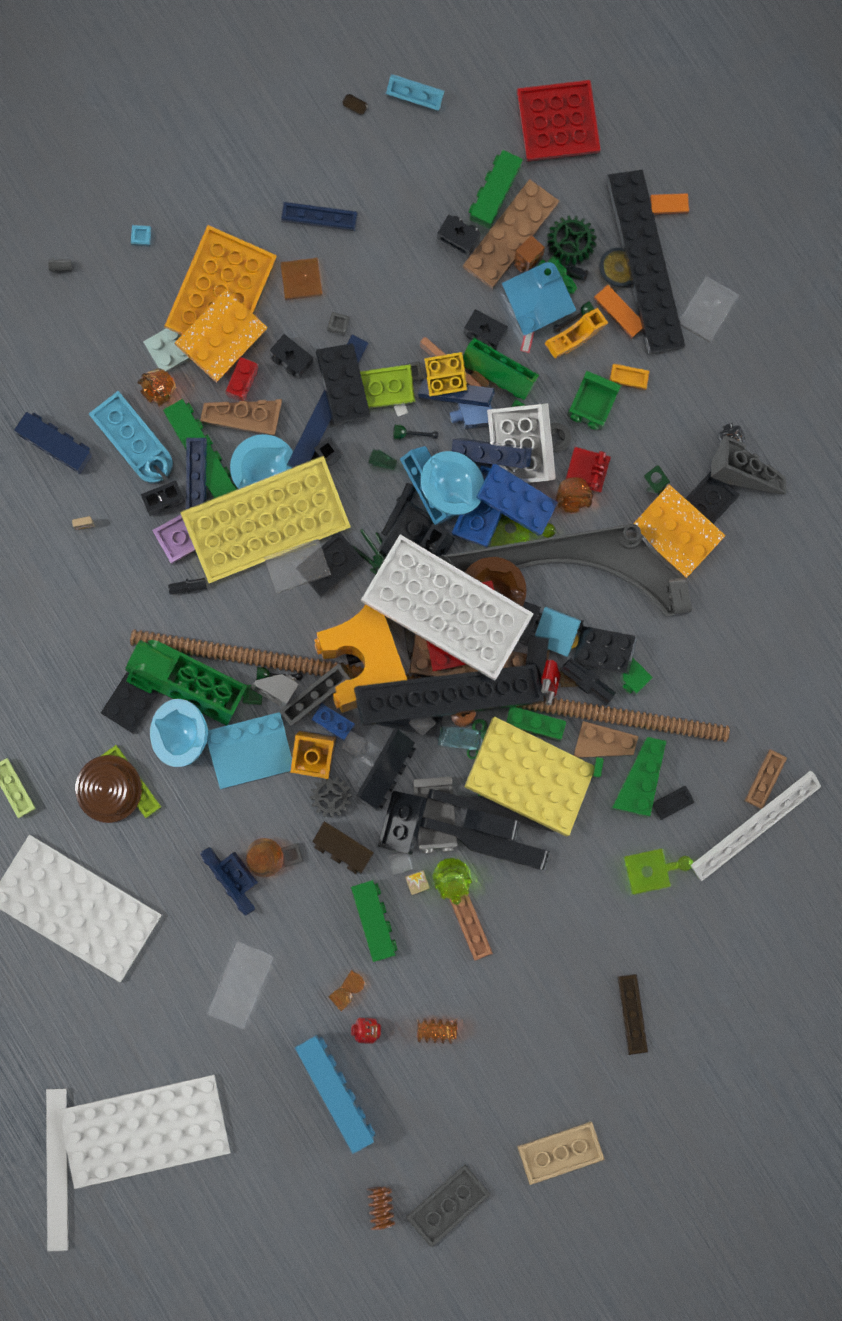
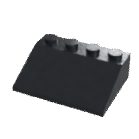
[356,728,416,811]

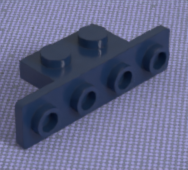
[200,847,258,916]

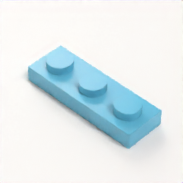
[386,74,444,111]

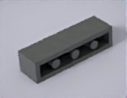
[279,662,355,726]

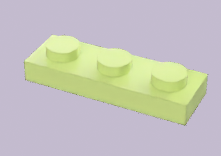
[0,758,36,818]

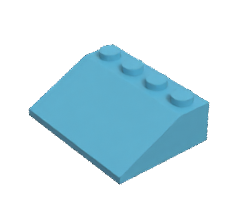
[207,712,292,789]

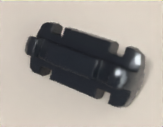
[566,265,588,281]

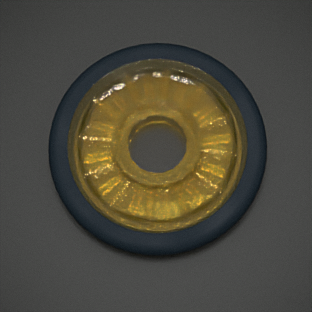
[599,248,631,287]

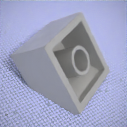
[250,674,298,708]

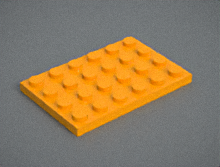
[164,225,277,335]

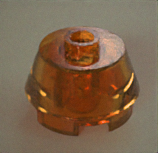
[137,368,176,407]
[555,477,593,513]
[246,838,283,877]

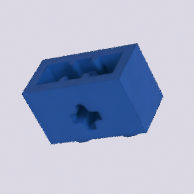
[312,703,355,742]

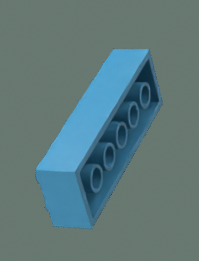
[295,1035,376,1154]

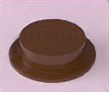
[464,557,527,606]
[75,755,142,823]

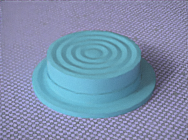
[230,434,293,489]
[420,451,484,515]
[150,699,208,767]

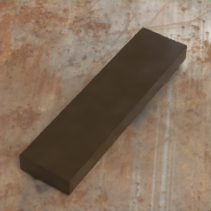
[617,974,648,1055]

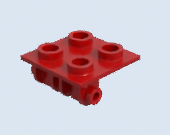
[565,447,611,493]

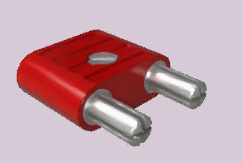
[541,660,561,705]

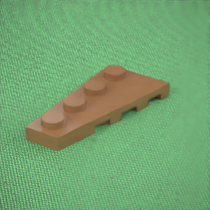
[200,399,282,436]

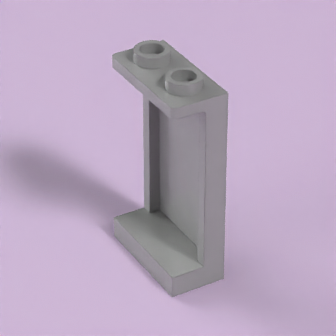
[413,777,458,853]

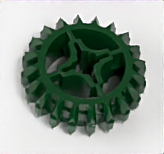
[546,215,597,266]

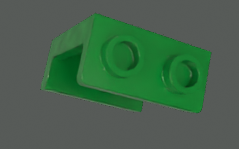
[567,371,621,430]

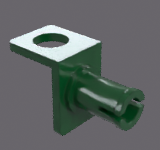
[644,465,670,496]

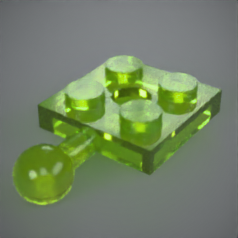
[490,514,556,547]
[624,848,693,895]

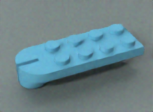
[89,391,173,484]

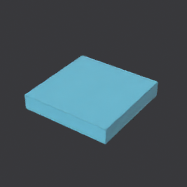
[535,607,581,657]

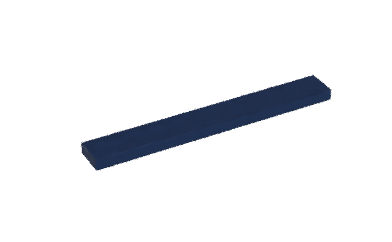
[287,334,368,468]

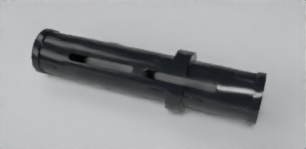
[381,483,416,536]

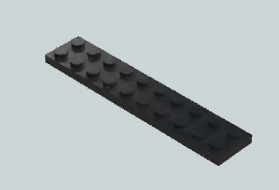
[606,169,685,354]
[354,664,544,726]

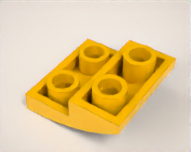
[424,352,467,396]

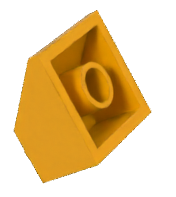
[290,731,337,779]

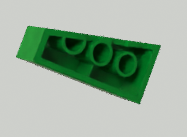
[610,737,666,818]

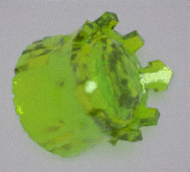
[432,858,472,905]

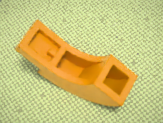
[544,308,608,358]

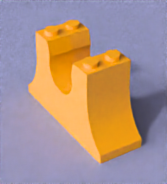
[314,604,407,713]

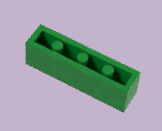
[468,150,523,230]
[463,338,539,400]
[351,880,398,962]

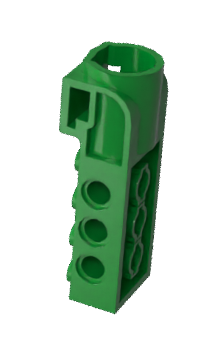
[125,640,247,726]

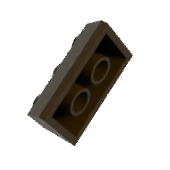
[312,821,374,874]

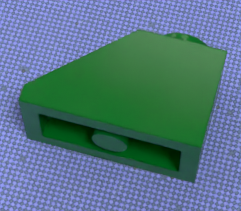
[621,658,653,696]

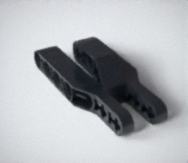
[420,789,556,871]

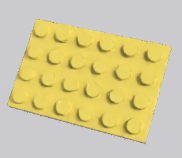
[464,717,594,837]

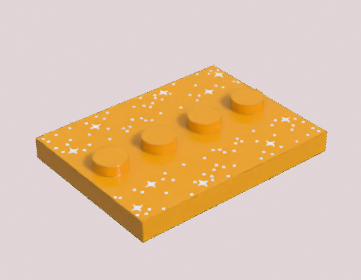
[174,289,268,383]
[633,484,726,578]

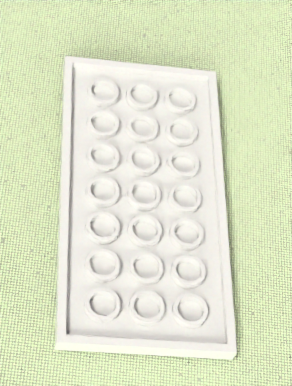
[361,535,533,681]
[0,835,162,982]
[59,1075,231,1189]

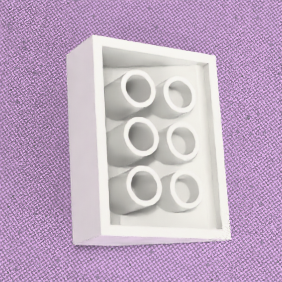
[487,403,556,483]

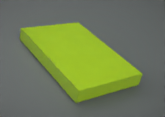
[360,364,415,409]

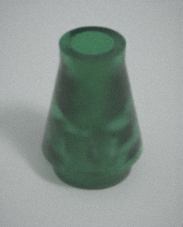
[368,449,397,470]

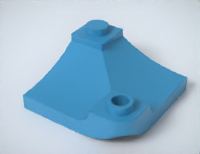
[502,262,577,336]

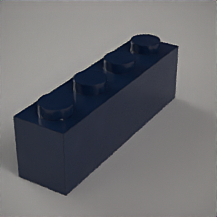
[14,411,92,474]
[451,438,532,468]

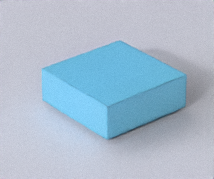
[131,225,151,246]

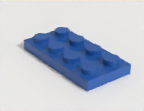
[476,464,558,536]
[452,465,502,548]

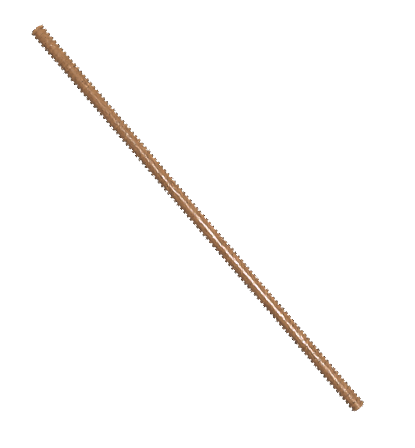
[130,629,730,743]

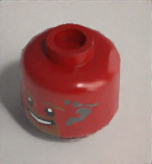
[351,1017,381,1044]

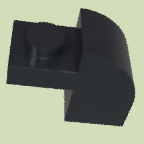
[310,437,343,466]

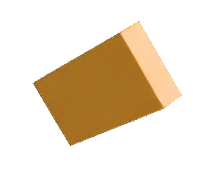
[610,364,650,390]

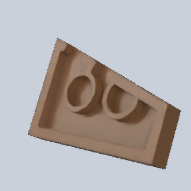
[573,721,639,758]

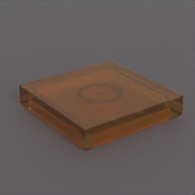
[280,258,322,300]

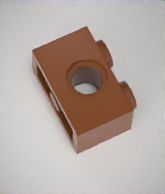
[514,235,545,272]

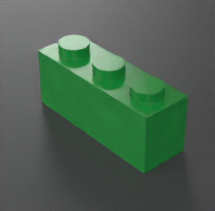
[506,707,567,742]

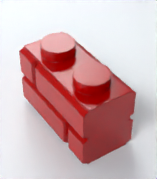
[226,357,259,401]

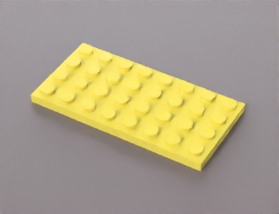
[180,456,351,583]

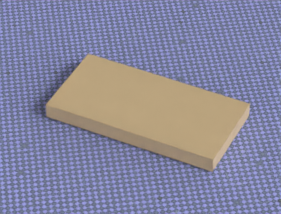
[517,1121,604,1185]

